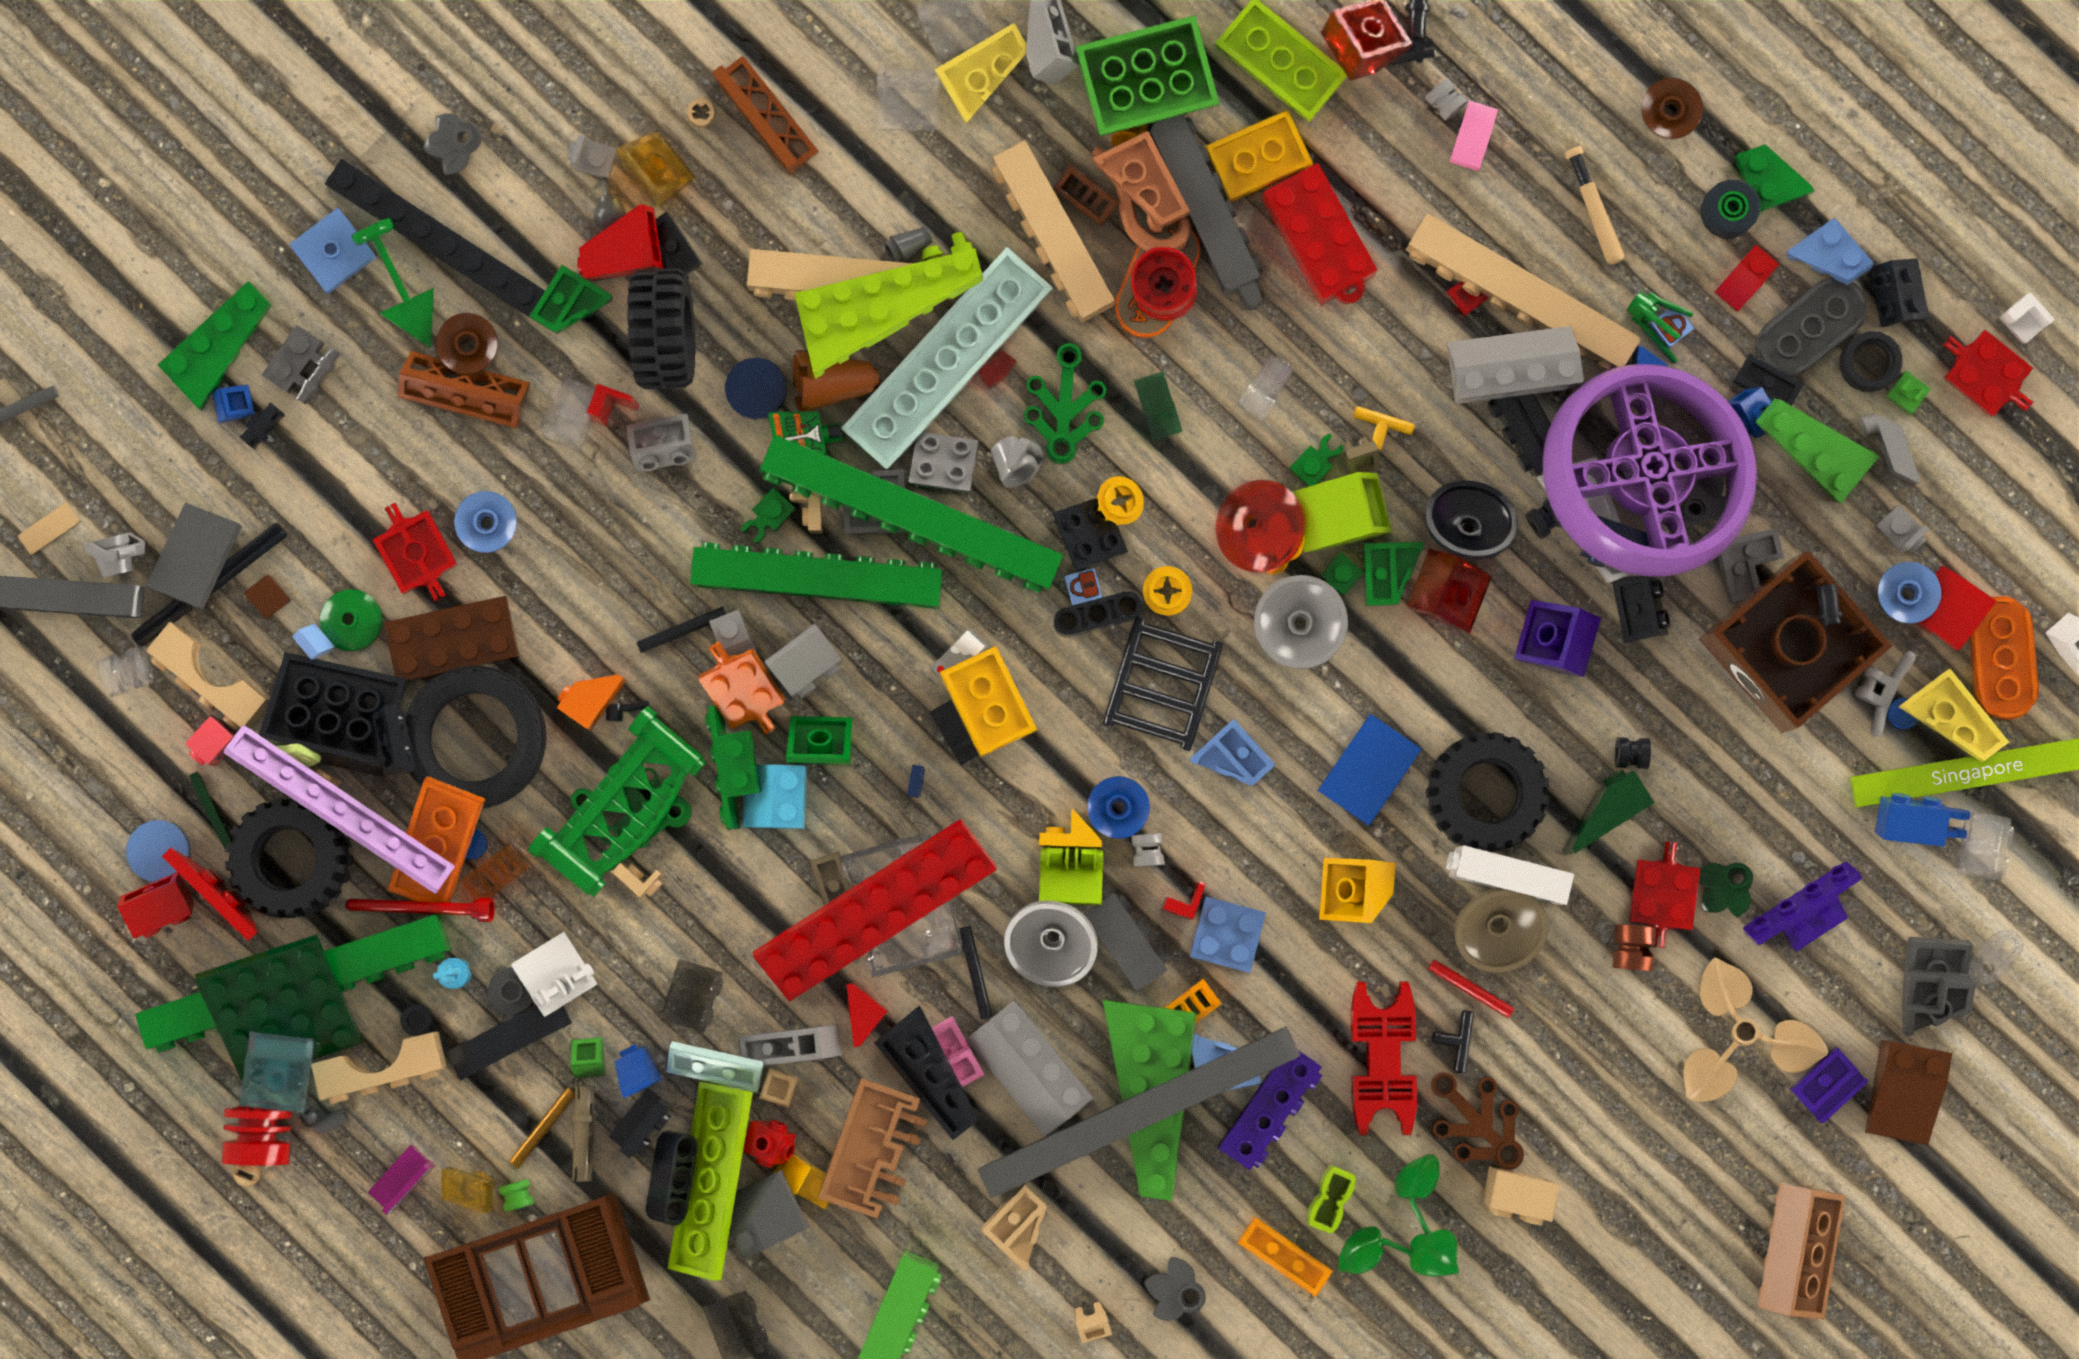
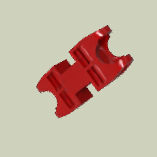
[1350,981,1417,1136]

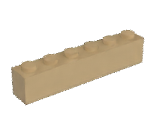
[991,140,1115,323]
[747,249,913,300]

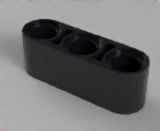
[1053,591,1142,638]
[646,1130,698,1226]

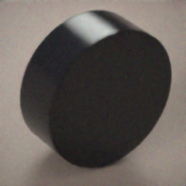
[400,1004,434,1036]

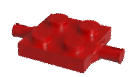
[1942,330,2034,417]
[372,503,458,601]
[1629,841,1701,949]

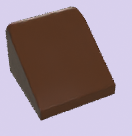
[244,574,291,620]

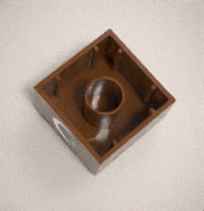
[1699,550,1892,733]

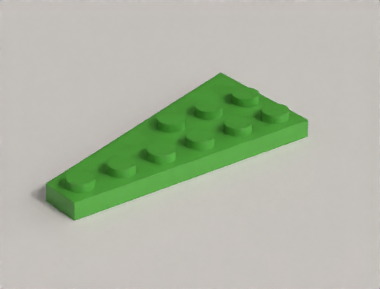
[1103,999,1197,1201]

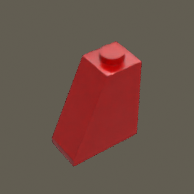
[577,204,663,282]

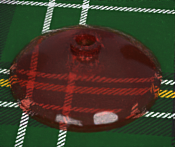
[1215,480,1305,573]

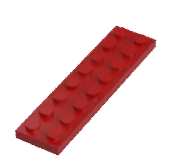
[753,819,997,1002]

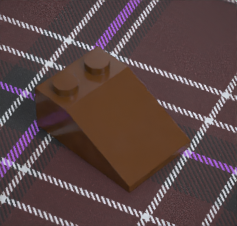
[1865,1040,1952,1145]

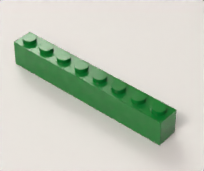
[690,542,943,609]

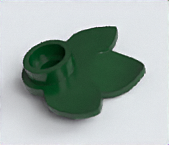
[1699,863,1753,918]

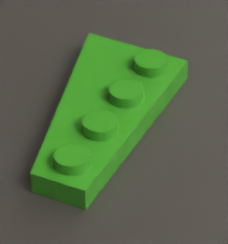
[1755,399,1880,503]

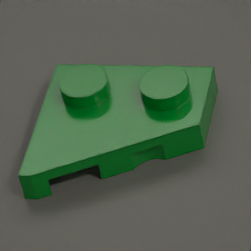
[1734,144,1814,213]
[529,265,614,334]
[1363,542,1424,606]

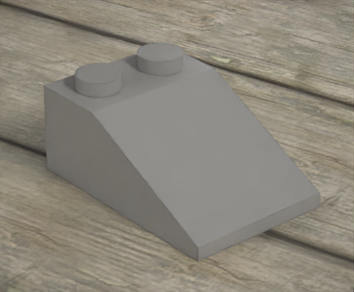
[764,624,843,699]

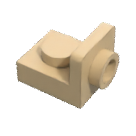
[790,493,823,534]
[612,863,664,898]

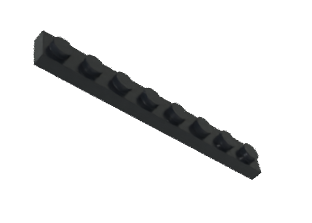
[324,158,545,319]

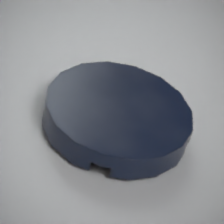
[725,357,787,420]

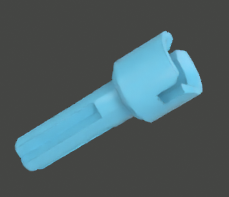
[433,958,472,989]

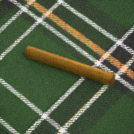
[509,1086,575,1169]

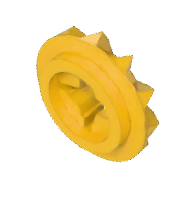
[1095,476,1144,526]
[1143,566,1192,616]

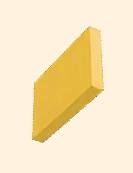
[1204,109,1314,203]
[939,646,1037,758]

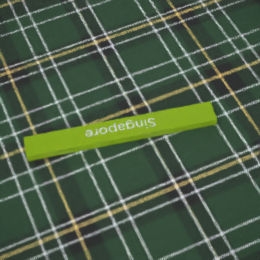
[1849,738,2079,808]

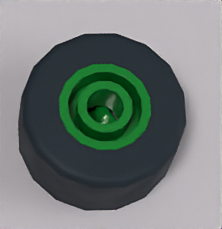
[1701,179,1760,239]

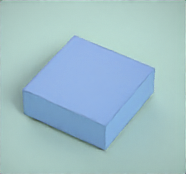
[292,623,335,660]

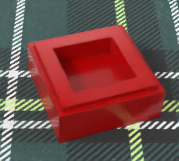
[1447,281,1489,316]

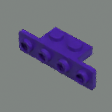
[1743,862,1862,952]

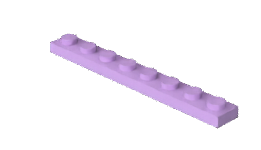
[223,725,455,894]

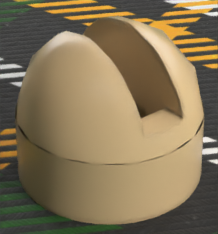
[233,1165,261,1187]

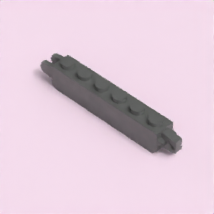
[1150,115,1262,311]

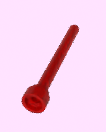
[345,897,495,923]

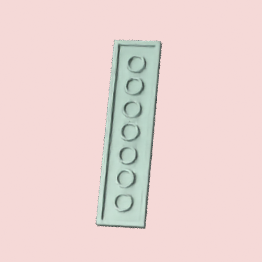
[841,247,1053,470]

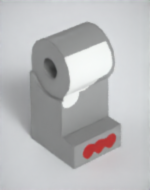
[930,628,989,680]

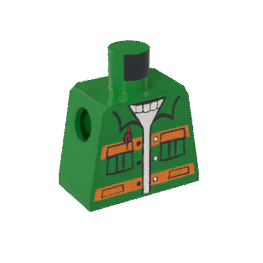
[768,412,843,456]

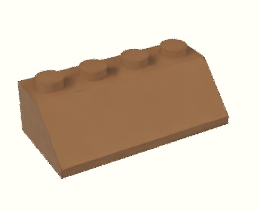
[1758,1183,1846,1320]

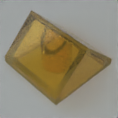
[616,131,696,208]

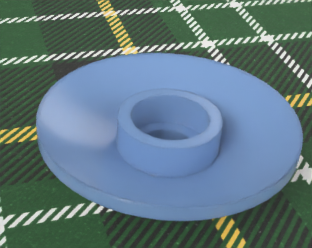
[454,491,517,553]
[1877,562,1941,624]

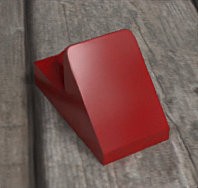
[1714,245,1779,312]

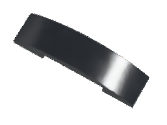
[446,1006,572,1081]

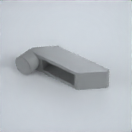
[1859,414,1921,485]

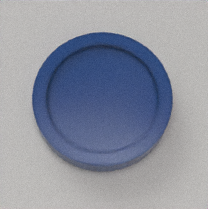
[1887,698,1918,729]
[465,829,487,860]

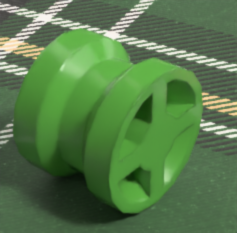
[498,1179,535,1212]

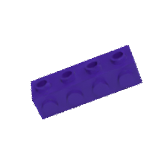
[1217,1050,1322,1170]

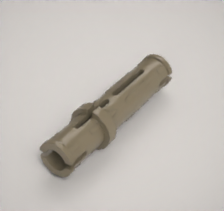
[571,1085,597,1182]

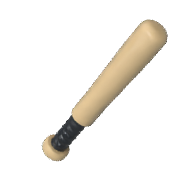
[1565,146,1624,265]

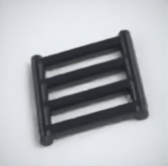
[1103,616,1223,751]

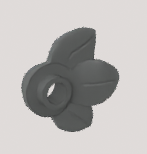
[423,113,482,175]
[1680,476,1725,525]
[1145,1257,1206,1321]

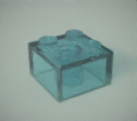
[239,1032,314,1113]

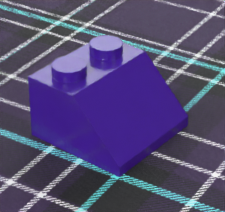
[1514,600,1601,678]

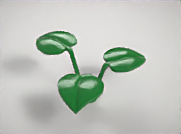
[1338,1154,1459,1277]

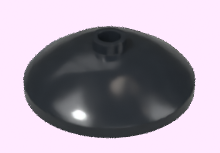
[1425,481,1518,559]

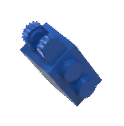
[1875,793,1971,847]

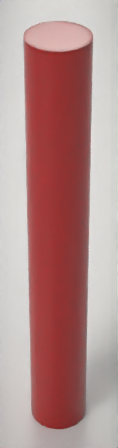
[1428,959,1514,1018]

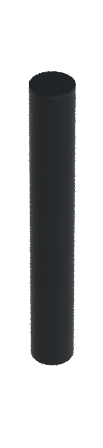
[637,606,726,653]
[959,925,993,1020]

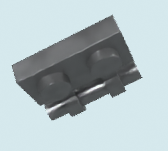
[262,324,340,404]

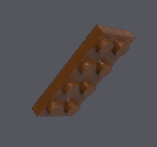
[384,596,520,682]

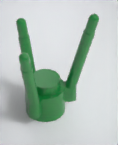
[1626,291,1693,364]

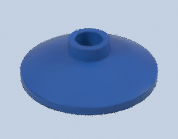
[1087,776,1150,839]

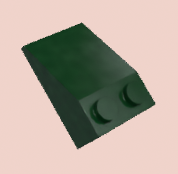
[1562,770,1655,855]

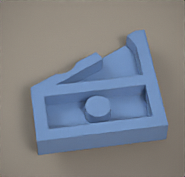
[1189,719,1276,786]

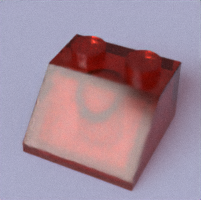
[1321,0,1413,81]
[1407,549,1492,633]

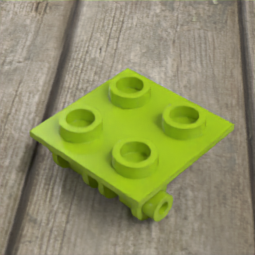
[1039,846,1103,905]

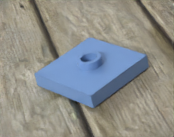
[289,208,377,294]

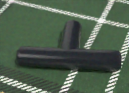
[1432,1010,1474,1074]

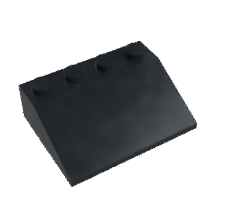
[259,652,407,777]

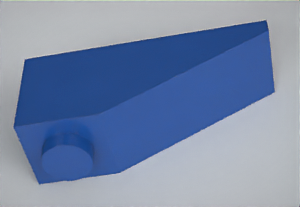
[614,1044,663,1098]

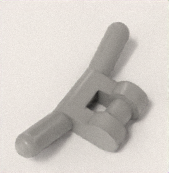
[1854,651,1916,737]

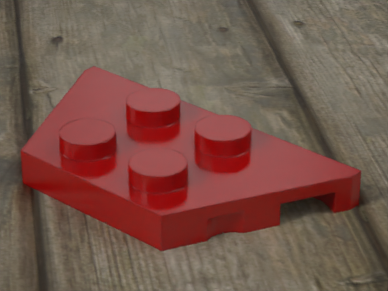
[162,847,258,941]

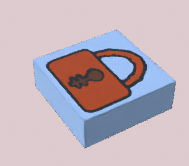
[1649,309,1694,348]
[1064,568,1102,605]

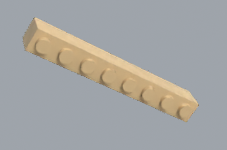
[1405,213,1641,372]

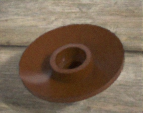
[1641,78,1703,139]
[436,313,498,374]

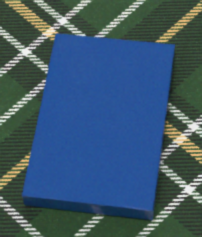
[1317,714,1422,826]

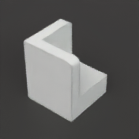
[1999,292,2054,344]

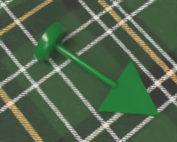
[351,218,434,348]

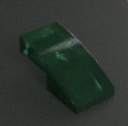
[1133,371,1183,441]

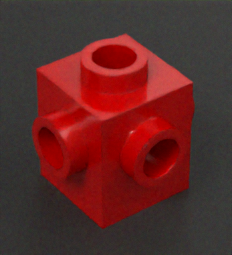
[743,1119,797,1168]

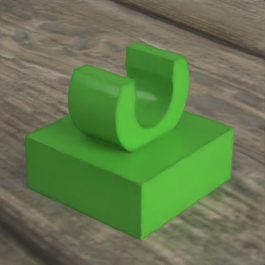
[1885,371,1931,415]

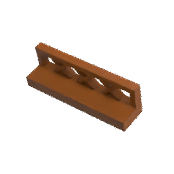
[712,56,819,175]
[398,351,530,428]

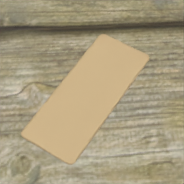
[18,502,79,555]

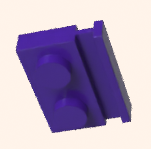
[1789,1047,1869,1124]

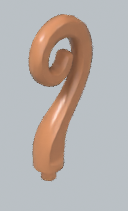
[1091,145,1192,251]

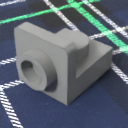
[568,134,618,180]
[1874,505,1929,554]

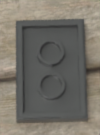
[145,503,242,610]

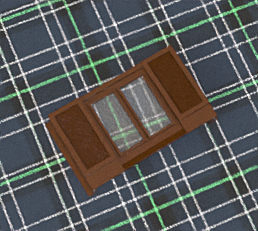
[423,1192,651,1359]

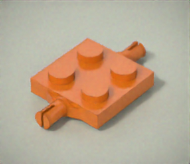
[698,641,785,734]

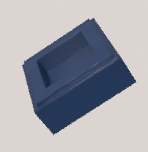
[907,764,926,798]

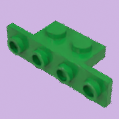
[705,705,761,830]

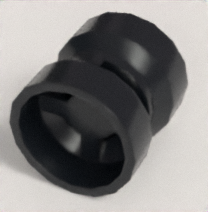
[1525,499,1562,539]
[1614,737,1651,769]

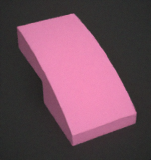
[1449,100,1498,172]
[931,1016,984,1087]

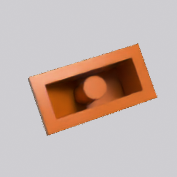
[557,674,627,731]

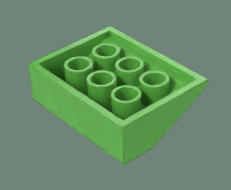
[1076,15,1220,136]

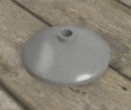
[1254,575,1348,669]
[1004,901,1098,987]

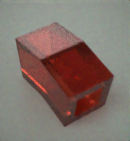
[978,350,1017,390]

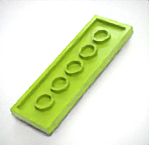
[668,1081,753,1281]

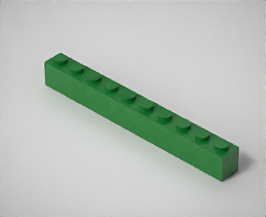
[759,434,1063,594]
[135,914,452,1053]

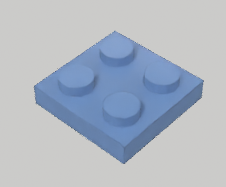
[1189,896,1266,973]

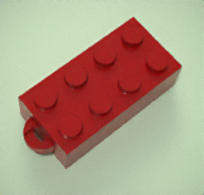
[1261,163,1378,306]

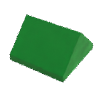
[786,716,853,766]

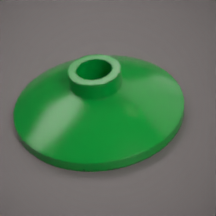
[320,589,382,651]

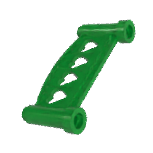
[527,706,707,898]

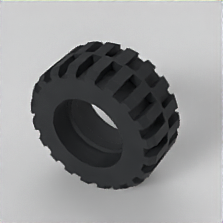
[627,268,696,389]
[1426,732,1550,852]
[225,798,353,918]

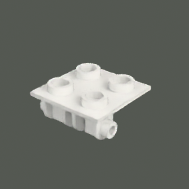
[511,932,597,1017]

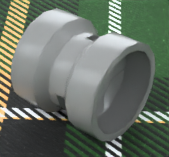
[1425,78,1468,121]
[1132,833,1165,867]

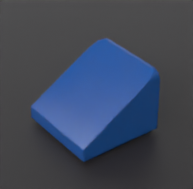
[1632,345,1668,366]
[212,385,255,423]

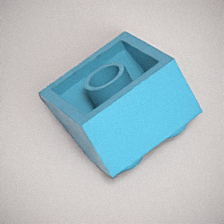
[742,764,807,829]

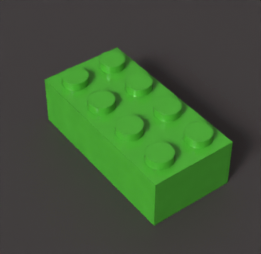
[858,1250,942,1359]

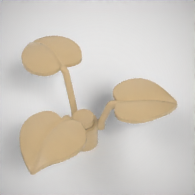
[1683,958,1829,1102]

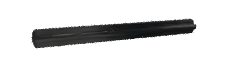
[131,523,287,647]

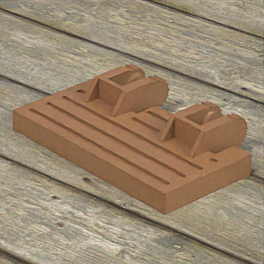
[818,1077,928,1219]

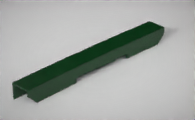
[189,771,232,849]

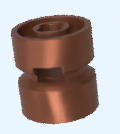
[1612,924,1657,971]

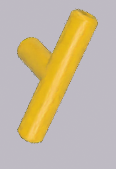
[1353,406,1415,451]

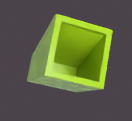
[1289,472,1393,553]

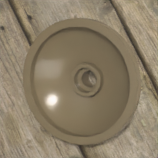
[1454,888,1548,973]

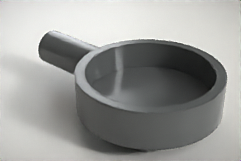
[488,967,534,1020]

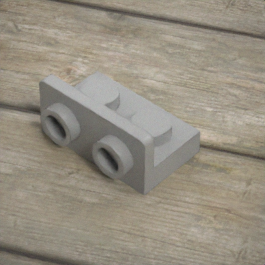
[626,413,696,472]

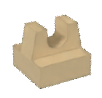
[1075,1302,1112,1343]

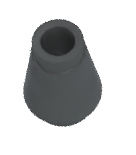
[884,227,932,263]

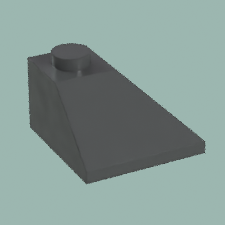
[730,1170,809,1259]

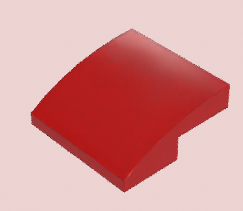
[1915,566,1997,651]

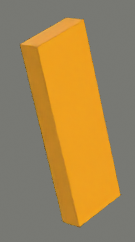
[1237,1216,1333,1297]

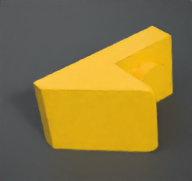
[1039,809,1102,848]
[773,1154,829,1209]

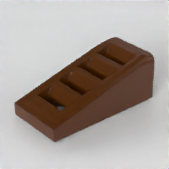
[1053,164,1120,227]

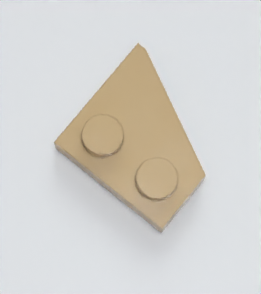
[980,1184,1047,1272]

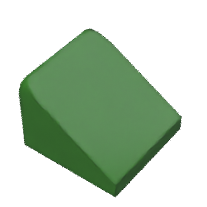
[571,1037,605,1078]

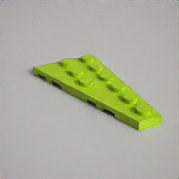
[794,248,983,379]

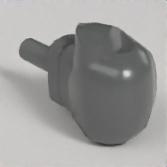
[594,179,626,229]

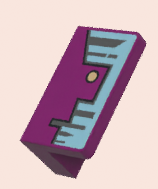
[368,1145,435,1215]

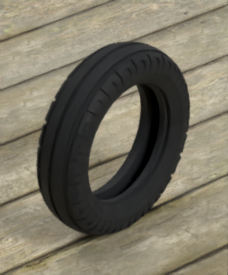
[405,666,547,809]

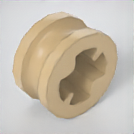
[687,98,715,128]

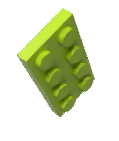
[1214,0,1349,123]

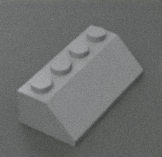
[1447,326,1584,404]
[966,1000,1094,1137]

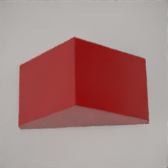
[846,983,889,1047]

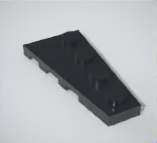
[874,1005,979,1140]

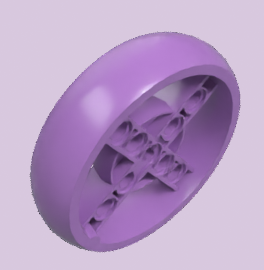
[1543,364,1757,577]

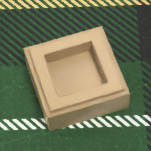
[759,1068,799,1108]

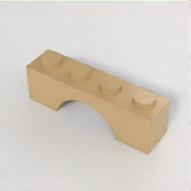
[146,622,270,731]
[311,1031,447,1104]

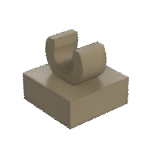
[1345,437,1381,474]

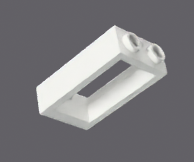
[1446,845,1574,905]

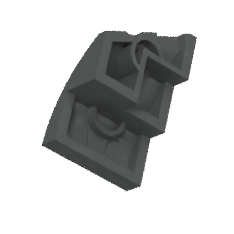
[1902,937,1976,1036]

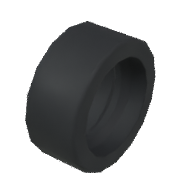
[1839,331,1903,392]

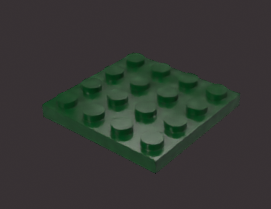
[195,934,362,1083]

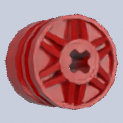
[1131,247,1197,321]
[222,1104,292,1166]

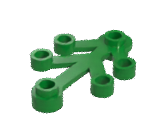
[1024,343,1106,464]
[570,764,692,849]

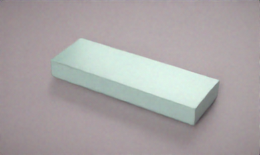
[666,1041,764,1093]

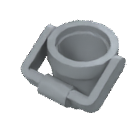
[991,436,1045,488]
[84,532,145,578]

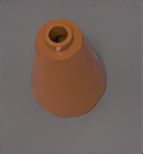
[792,350,879,412]

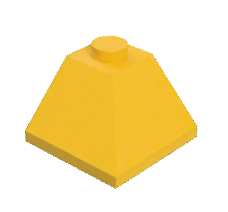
[1319,857,1396,923]

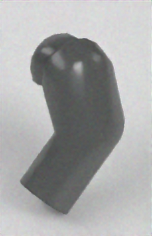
[300,1106,349,1133]

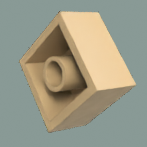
[1481,1166,1560,1226]

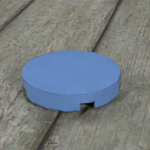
[126,820,191,882]

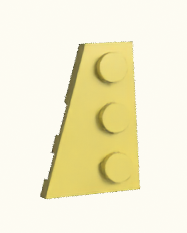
[934,23,1027,124]
[1898,668,2009,762]

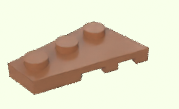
[1093,131,1190,228]

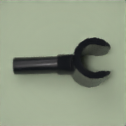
[606,701,649,722]

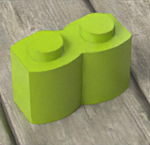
[1307,1164,1356,1234]

